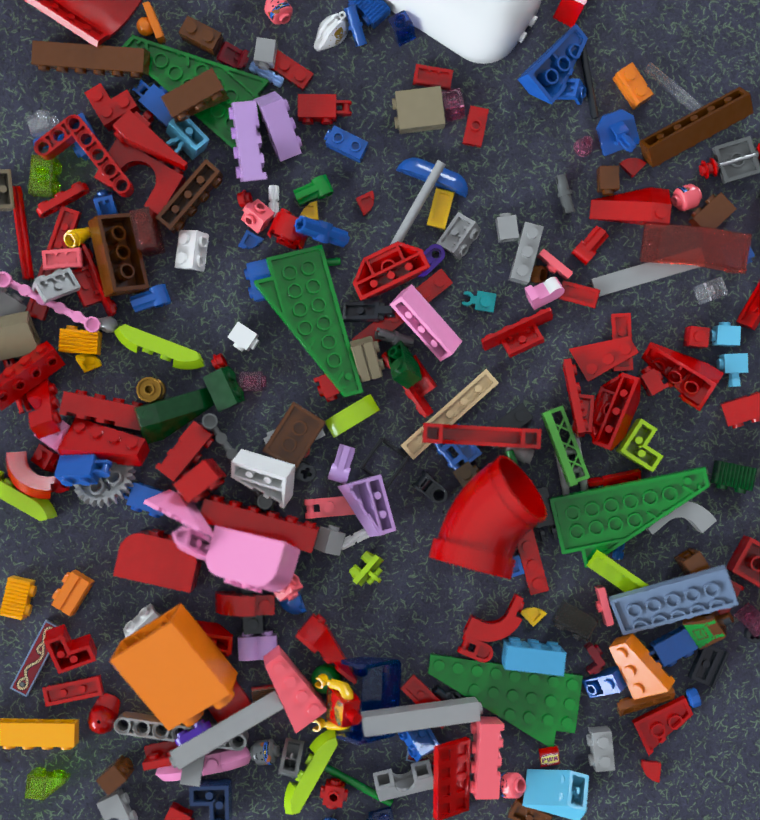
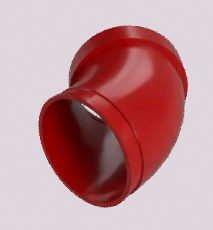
[429,455,547,580]

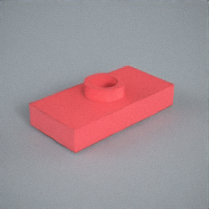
[42,247,83,271]
[537,249,573,280]
[594,585,614,626]

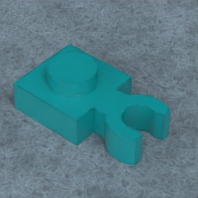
[462,291,496,313]

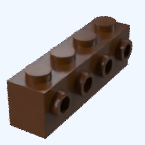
[155,159,224,234]

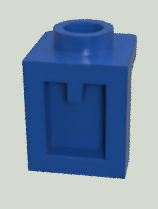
[556,79,586,105]
[93,189,119,215]

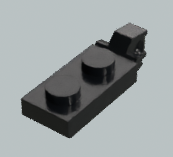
[342,301,396,322]

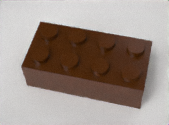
[88,213,149,297]

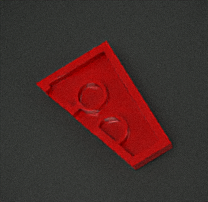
[569,336,639,382]
[632,695,693,755]

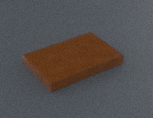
[262,401,326,471]

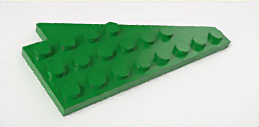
[122,35,270,150]
[253,244,363,398]
[550,466,710,568]
[428,653,583,747]

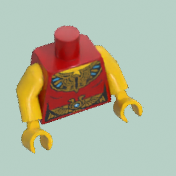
[312,673,362,732]

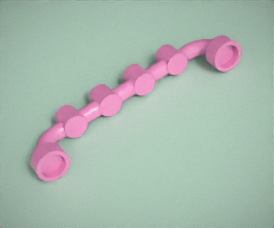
[0,271,101,333]

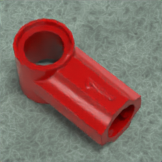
[571,225,609,265]

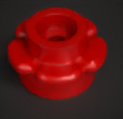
[237,189,253,208]
[211,353,228,370]

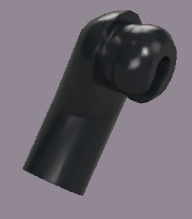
[432,685,461,701]

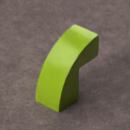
[325,394,380,438]

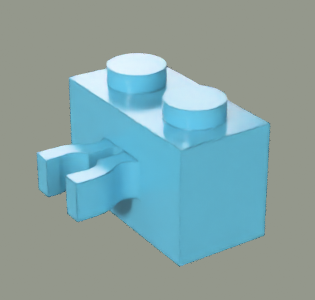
[166,118,210,160]

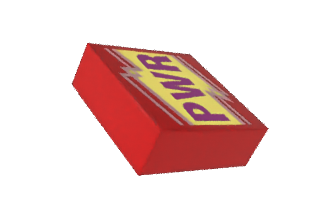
[538,746,560,767]

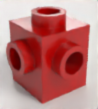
[320,778,348,809]

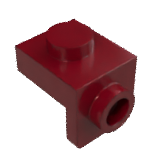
[216,41,249,70]
[584,641,606,675]

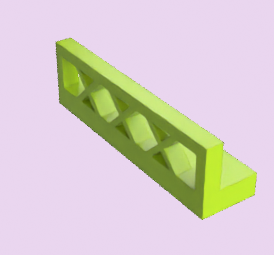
[586,550,649,592]

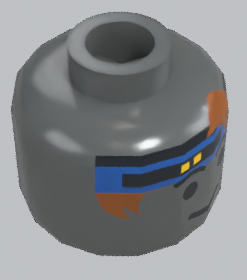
[250,738,280,766]

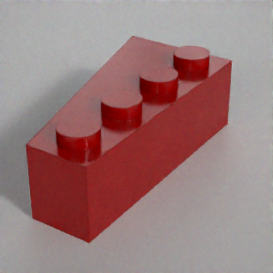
[59,389,144,431]
[58,418,150,466]

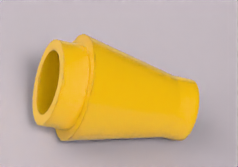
[64,227,91,248]

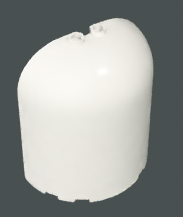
[384,0,541,64]

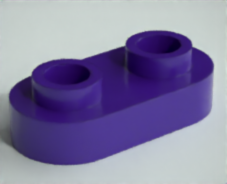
[418,244,445,277]
[175,719,212,747]

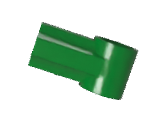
[293,174,334,206]

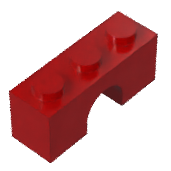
[26,378,62,439]

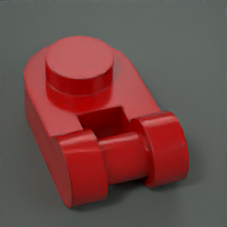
[457,634,493,663]

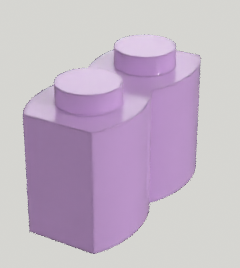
[237,630,278,661]

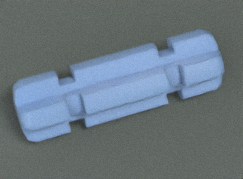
[249,61,284,88]

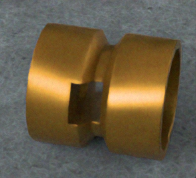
[136,377,166,403]

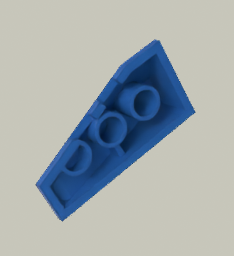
[517,24,588,104]

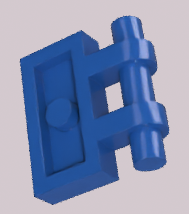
[433,423,482,471]

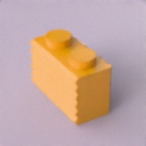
[58,325,102,355]
[0,575,37,620]

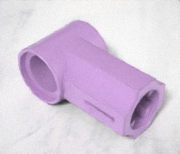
[328,444,355,484]

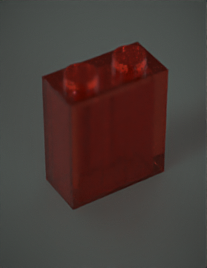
[130,207,166,256]

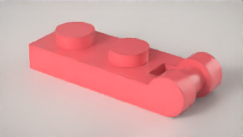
[304,496,355,519]

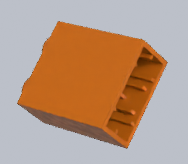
[110,603,238,731]

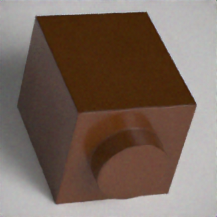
[596,166,620,196]

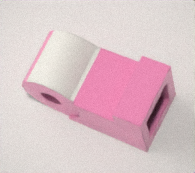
[525,277,564,310]

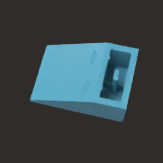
[522,769,589,820]

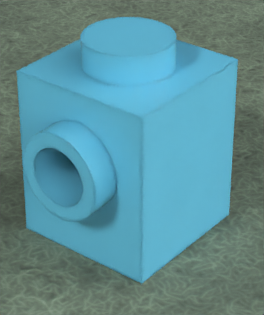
[709,322,741,347]

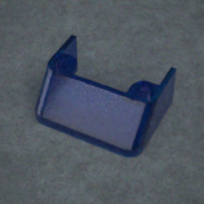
[336,657,401,745]

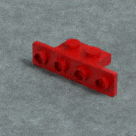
[71,243,117,317]
[481,307,553,358]
[381,352,437,418]

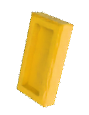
[427,188,455,230]

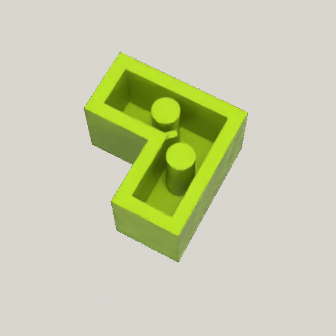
[616,419,663,472]

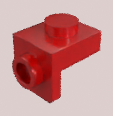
[31,443,60,473]

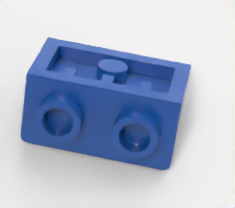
[398,728,440,762]

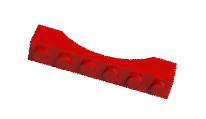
[422,423,541,449]

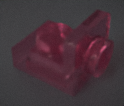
[441,88,465,121]
[239,371,266,391]
[734,602,760,637]

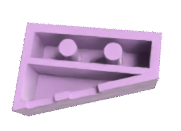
[254,91,302,161]
[338,474,396,537]

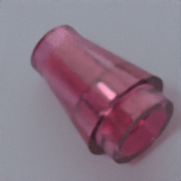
[574,136,593,157]

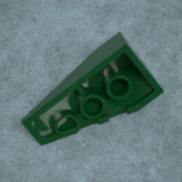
[134,387,214,444]

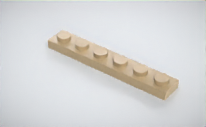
[400,369,499,460]

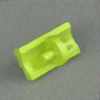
[349,551,384,586]

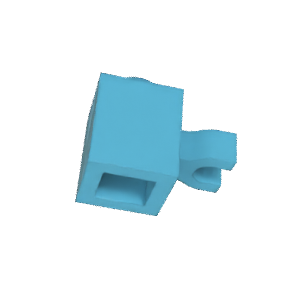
[717,353,748,387]

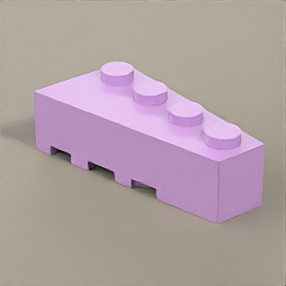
[228,101,267,182]

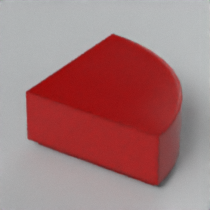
[619,158,647,178]
[355,190,374,216]
[641,760,661,783]

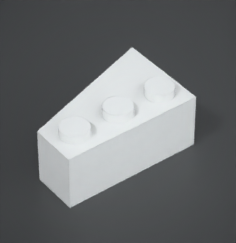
[231,449,295,508]

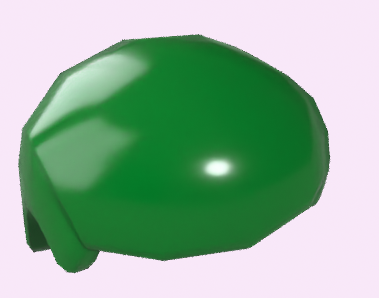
[311,663,342,694]

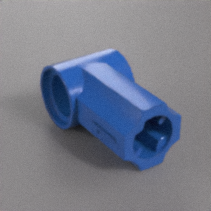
[130,284,171,313]

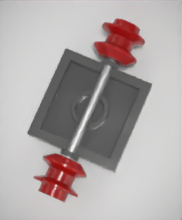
[699,136,760,185]

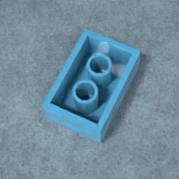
[501,636,566,676]

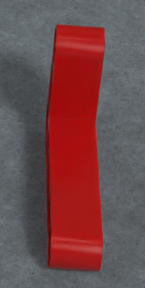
[34,114,134,197]

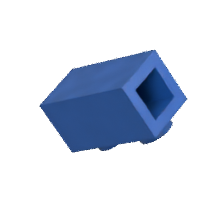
[324,125,369,163]

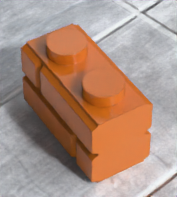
[613,62,654,110]
[51,569,95,616]

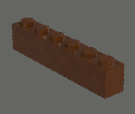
[31,40,150,78]
[639,87,754,167]

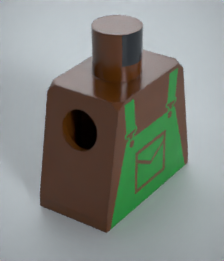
[683,611,734,650]

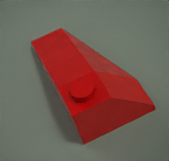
[113,110,187,171]
[589,187,672,227]
[641,342,724,411]
[295,613,358,685]

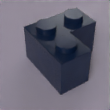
[189,779,232,820]

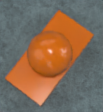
[136,1,166,44]

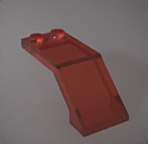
[640,222,752,274]

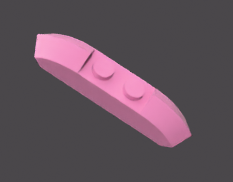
[172,526,211,562]
[155,746,251,781]

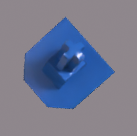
[596,109,640,156]

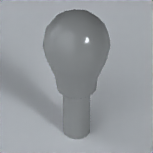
[81,316,118,333]

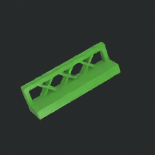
[540,405,590,486]

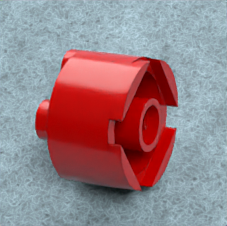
[267,208,308,250]

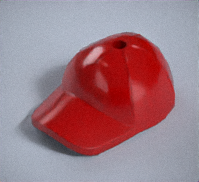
[87,693,120,734]

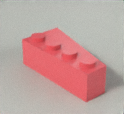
[263,645,327,733]
[470,716,504,799]

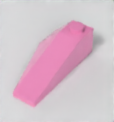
[144,489,214,538]

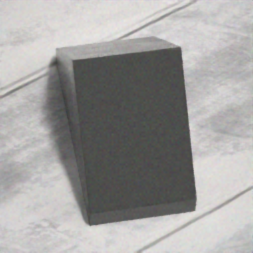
[278,738,305,778]

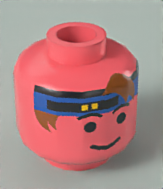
[264,0,293,25]
[671,184,702,211]
[499,772,526,799]

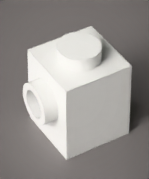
[227,322,259,352]

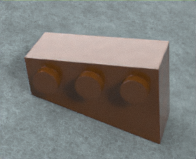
[161,68,230,122]

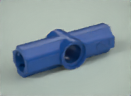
[294,215,350,248]

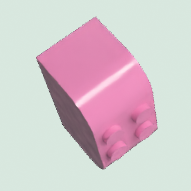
[206,526,300,593]

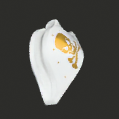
[314,11,349,51]

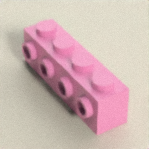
[390,284,462,362]

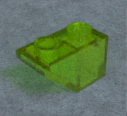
[24,767,71,800]

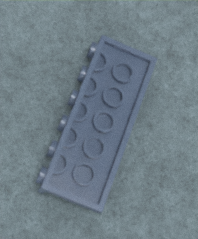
[609,565,739,635]

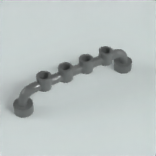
[202,413,273,509]

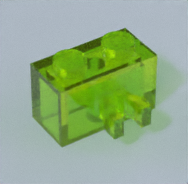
[28,155,62,198]

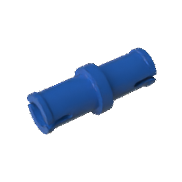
[344,5,367,47]

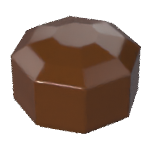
[531,265,548,284]

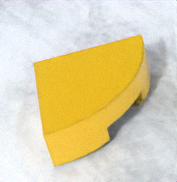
[300,201,319,220]
[75,354,102,373]
[520,607,547,627]

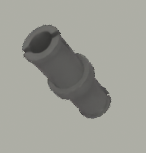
[554,174,575,214]
[374,327,414,348]

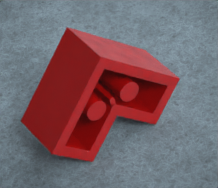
[84,83,141,131]
[44,624,97,674]

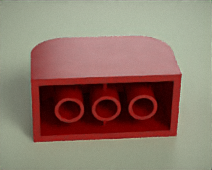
[113,528,202,593]

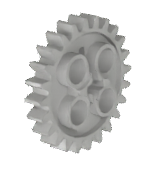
[73,462,136,508]

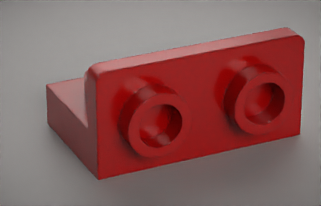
[142,741,178,771]

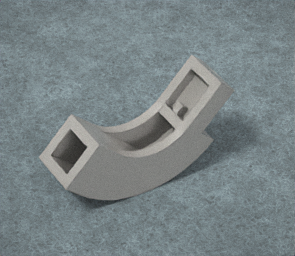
[646,501,717,534]

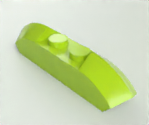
[114,324,204,370]
[0,470,58,521]
[284,730,338,815]

